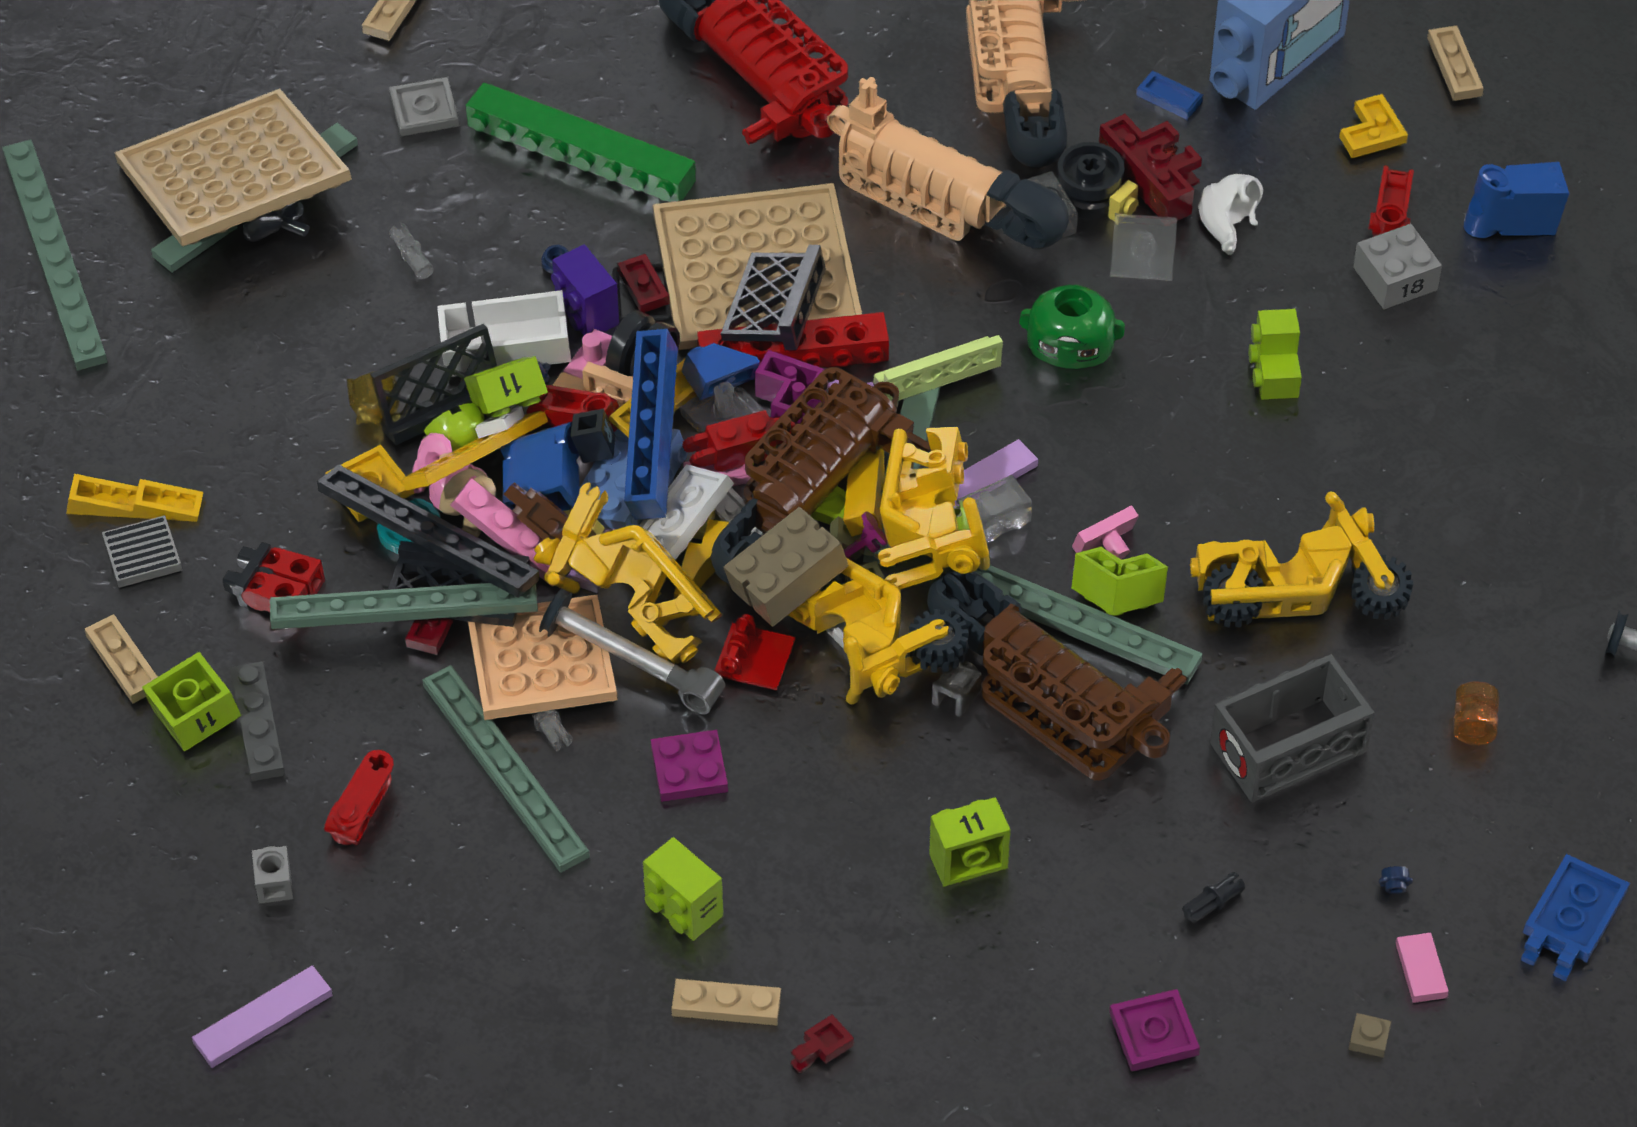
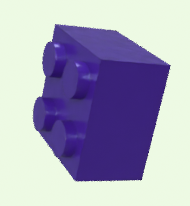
[551,244,619,335]

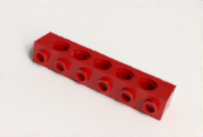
[697,312,889,368]

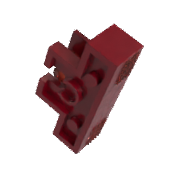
[1099,114,1202,226]

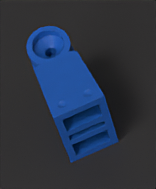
[1464,162,1569,238]
[500,422,580,511]

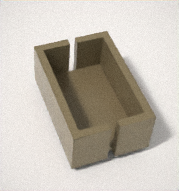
[723,506,849,627]

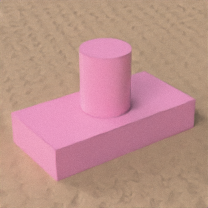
[563,329,612,379]
[1072,505,1139,559]

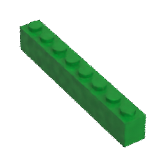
[466,82,696,202]

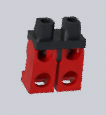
[222,542,325,612]

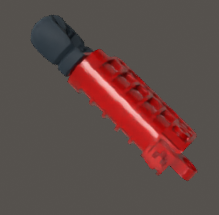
[658,0,848,144]

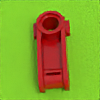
[1368,165,1414,237]
[527,385,620,432]
[324,750,394,845]

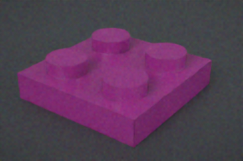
[650,730,728,802]
[1109,989,1200,1072]

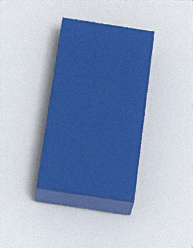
[1136,71,1203,120]

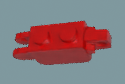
[682,410,795,472]

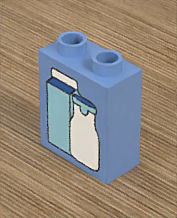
[1209,0,1350,110]

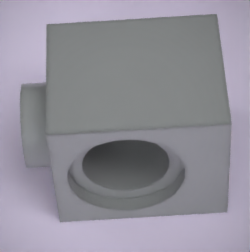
[252,846,293,904]

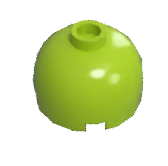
[423,403,485,452]

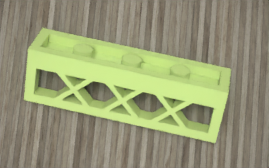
[874,335,1003,400]

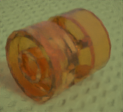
[1453,681,1500,745]

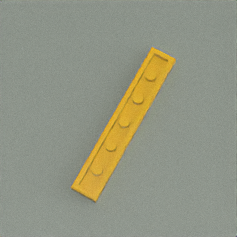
[402,411,548,491]

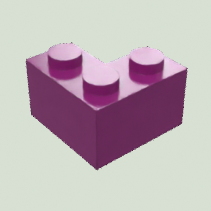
[755,350,826,425]

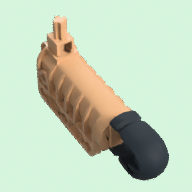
[966,0,1083,168]
[827,77,1068,248]

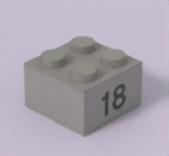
[1353,224,1442,310]

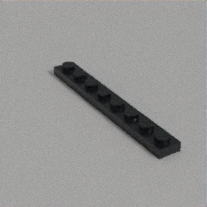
[317,464,539,598]

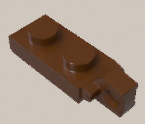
[503,482,569,541]

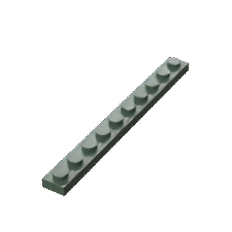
[2,140,108,371]

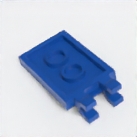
[1521,854,1630,981]

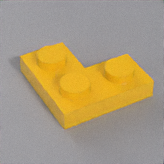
[1339,94,1408,158]

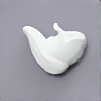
[1198,174,1263,255]

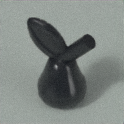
[237,201,309,242]

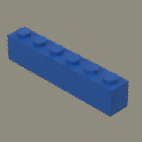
[624,329,678,520]

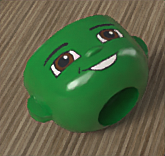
[1019,285,1125,369]

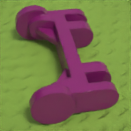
[844,511,888,561]

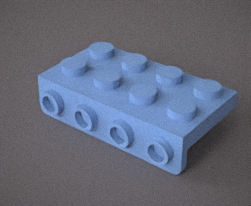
[580,429,688,529]

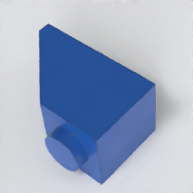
[682,343,760,400]

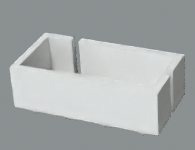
[437,290,571,377]

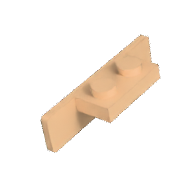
[553,361,633,407]

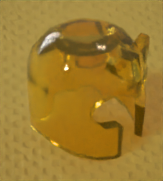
[346,371,400,425]

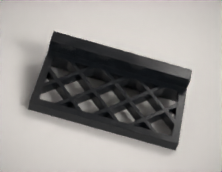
[721,245,826,350]
[370,324,497,445]
[388,541,530,627]

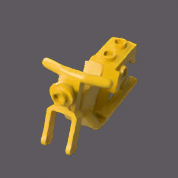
[878,427,990,590]
[533,482,722,664]

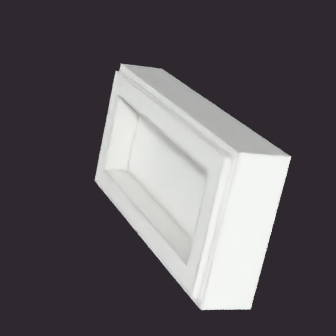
[475,405,525,438]

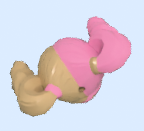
[412,433,496,537]

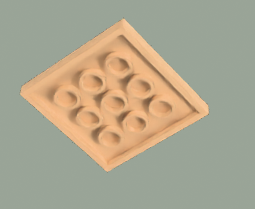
[468,594,617,720]

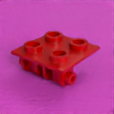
[714,614,796,690]

